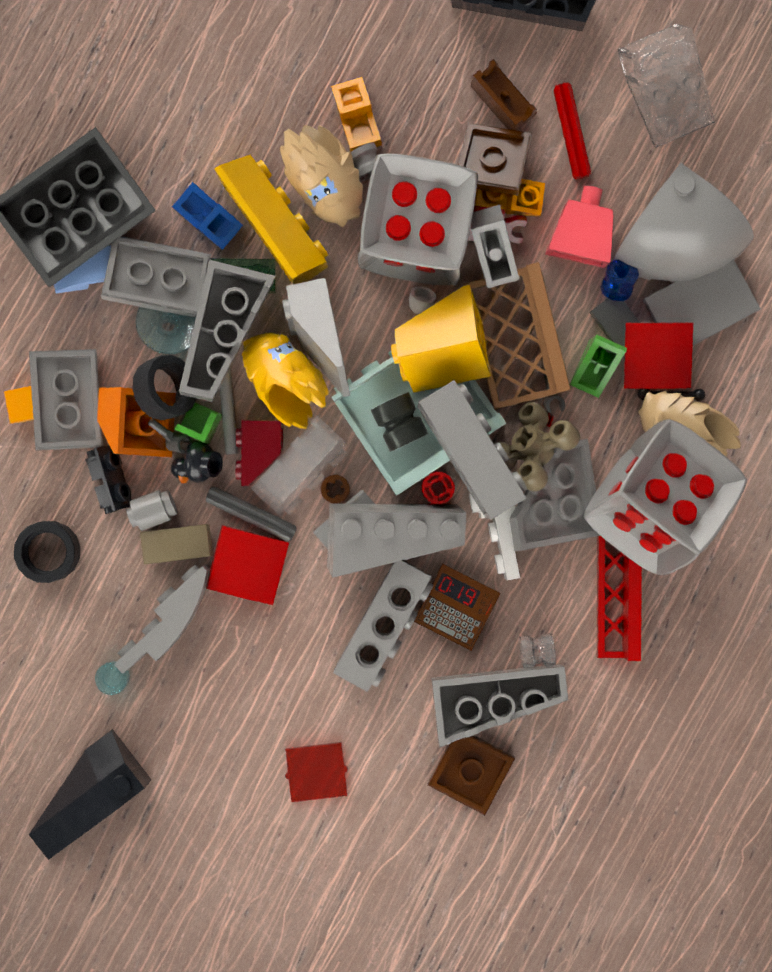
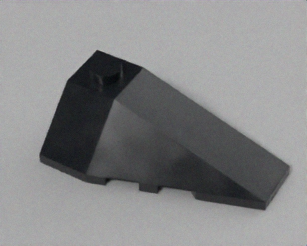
[29,729,152,860]

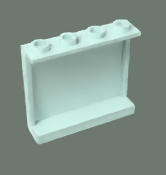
[331,351,506,496]

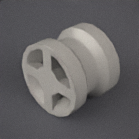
[351,142,377,182]

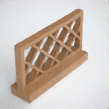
[464,262,571,410]

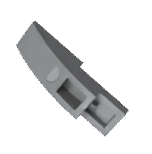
[114,564,211,674]

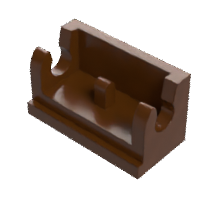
[471,59,537,131]

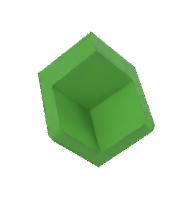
[175,403,222,444]

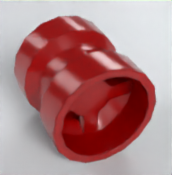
[421,472,455,504]

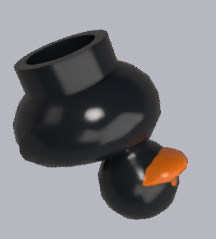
[171,441,223,484]

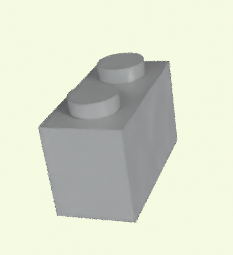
[470,205,520,288]

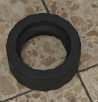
[132,354,197,420]
[14,521,80,583]

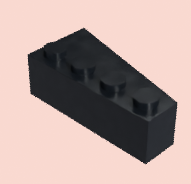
[451,0,597,31]

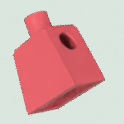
[545,186,613,268]

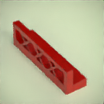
[596,536,642,661]

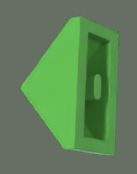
[570,334,627,398]

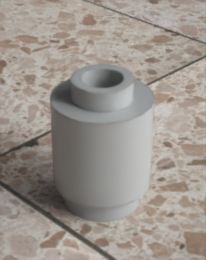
[126,490,178,531]

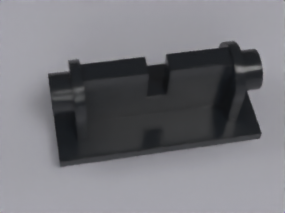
[85,445,132,514]

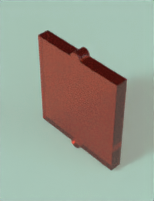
[285,742,348,802]

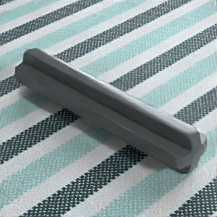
[206,487,297,541]

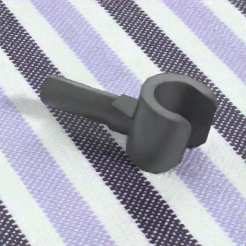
[543,369,565,414]
[148,418,192,453]

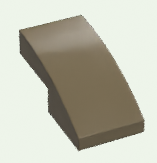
[140,524,213,564]

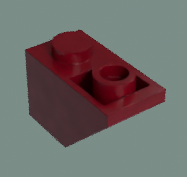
[235,420,284,486]

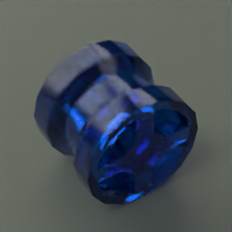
[600,260,639,301]

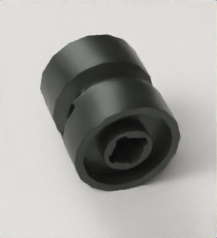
[371,392,428,452]

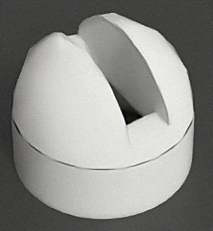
[409,286,436,314]

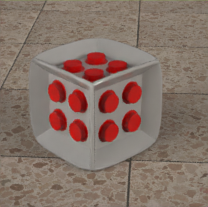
[357,154,479,286]
[584,419,747,575]

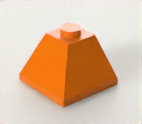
[97,387,176,458]

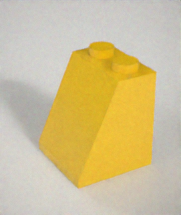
[391,285,491,393]

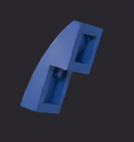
[172,182,243,250]

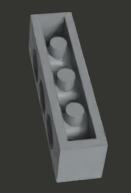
[333,560,433,692]

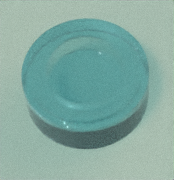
[95,661,130,695]

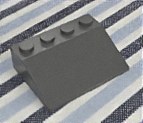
[0,127,156,288]

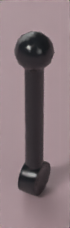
[637,388,706,401]

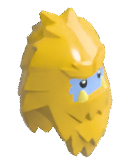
[242,333,329,429]

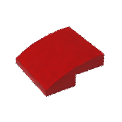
[624,322,694,389]
[206,525,289,605]

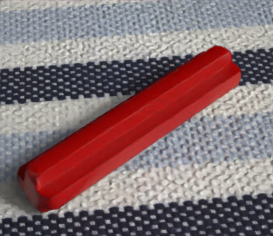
[554,82,591,179]

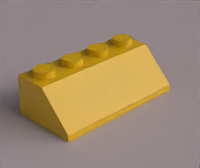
[214,154,329,284]

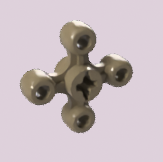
[497,402,580,492]

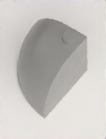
[612,163,754,282]

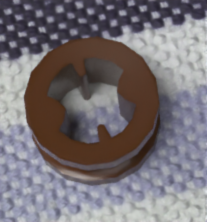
[321,474,350,504]

